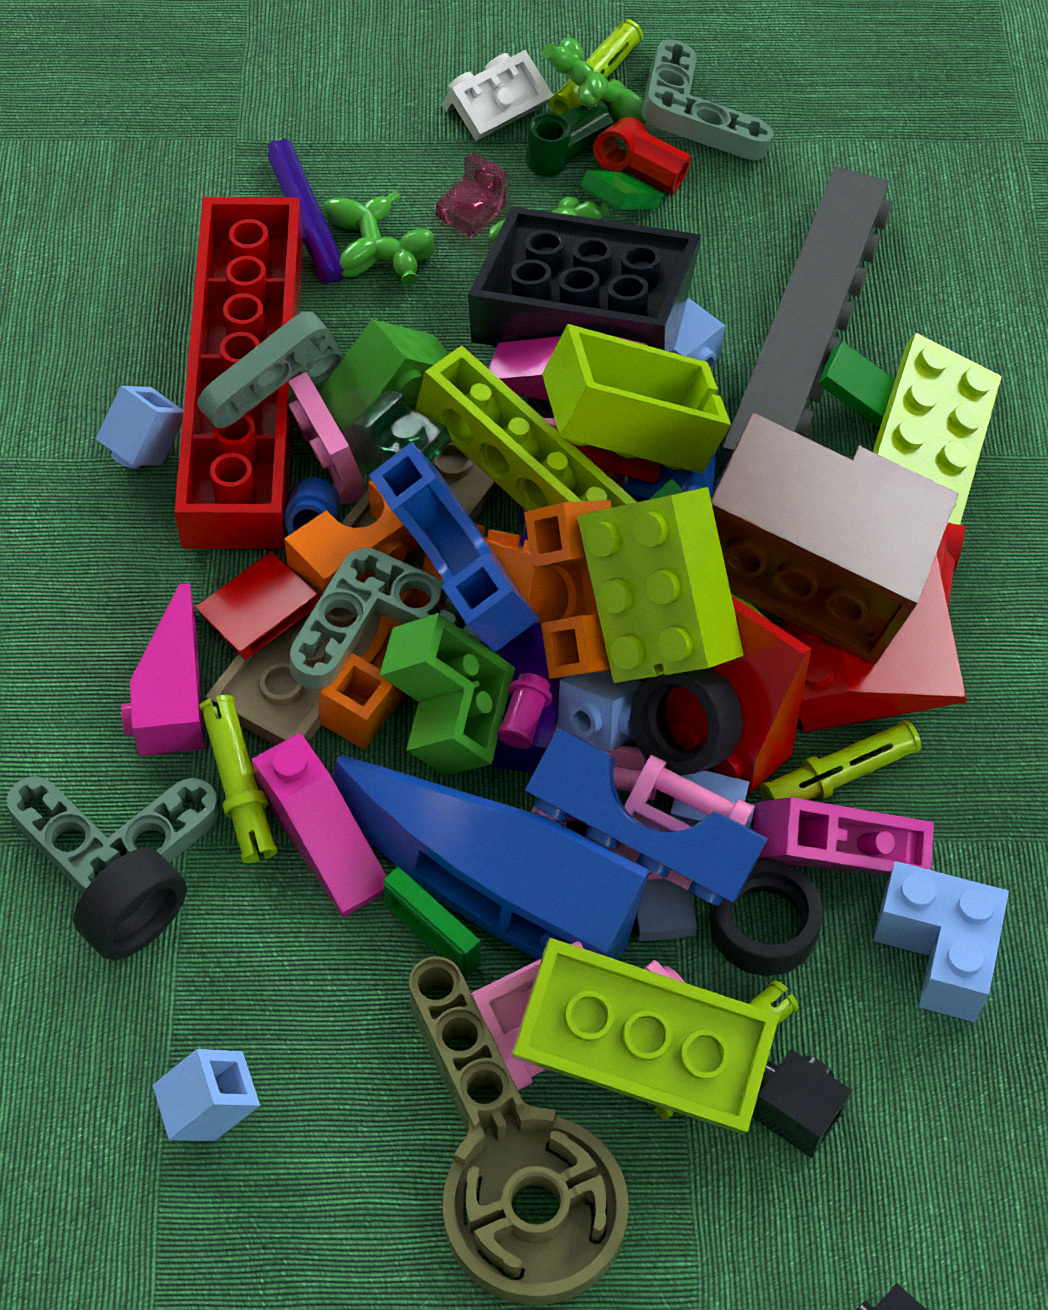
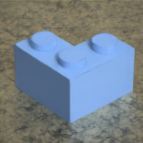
[873,861,1009,1023]

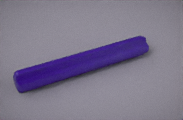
[267,138,344,284]

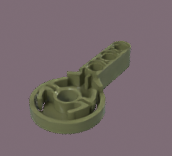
[409,956,629,1305]

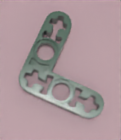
[641,39,774,160]
[197,311,343,428]
[290,548,482,689]
[7,776,220,894]

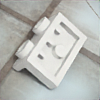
[441,50,553,141]

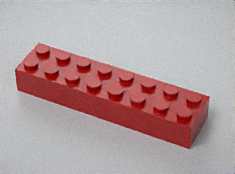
[174,197,303,549]

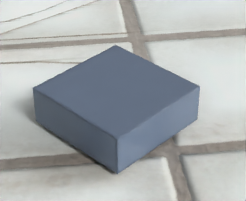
[635,878,697,942]

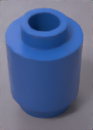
[284,477,341,534]

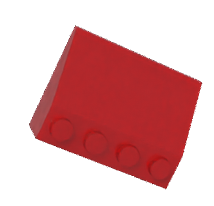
[782,553,967,733]
[636,596,811,794]

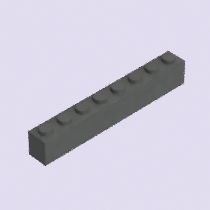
[718,166,893,478]

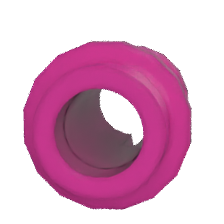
[497,673,552,749]

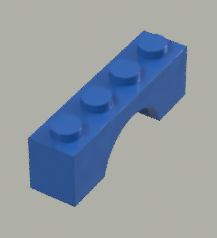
[369,442,539,653]
[525,728,769,906]

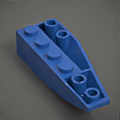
[333,755,650,960]

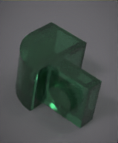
[344,391,452,475]

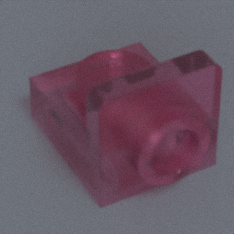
[435,152,507,238]

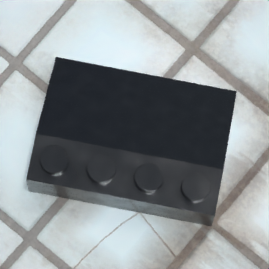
[468,206,701,353]

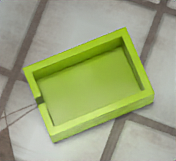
[542,324,731,474]
[577,487,744,683]

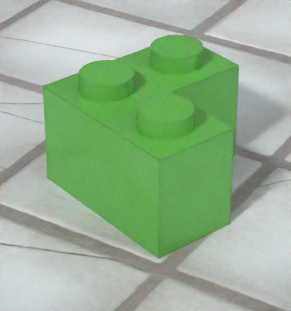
[318,319,450,442]
[379,613,515,776]

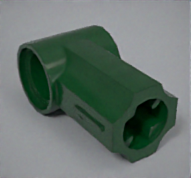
[526,100,614,176]

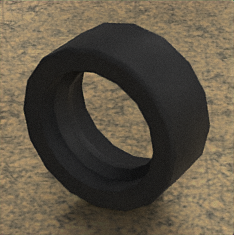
[629,667,743,776]
[73,848,188,961]
[710,859,824,976]

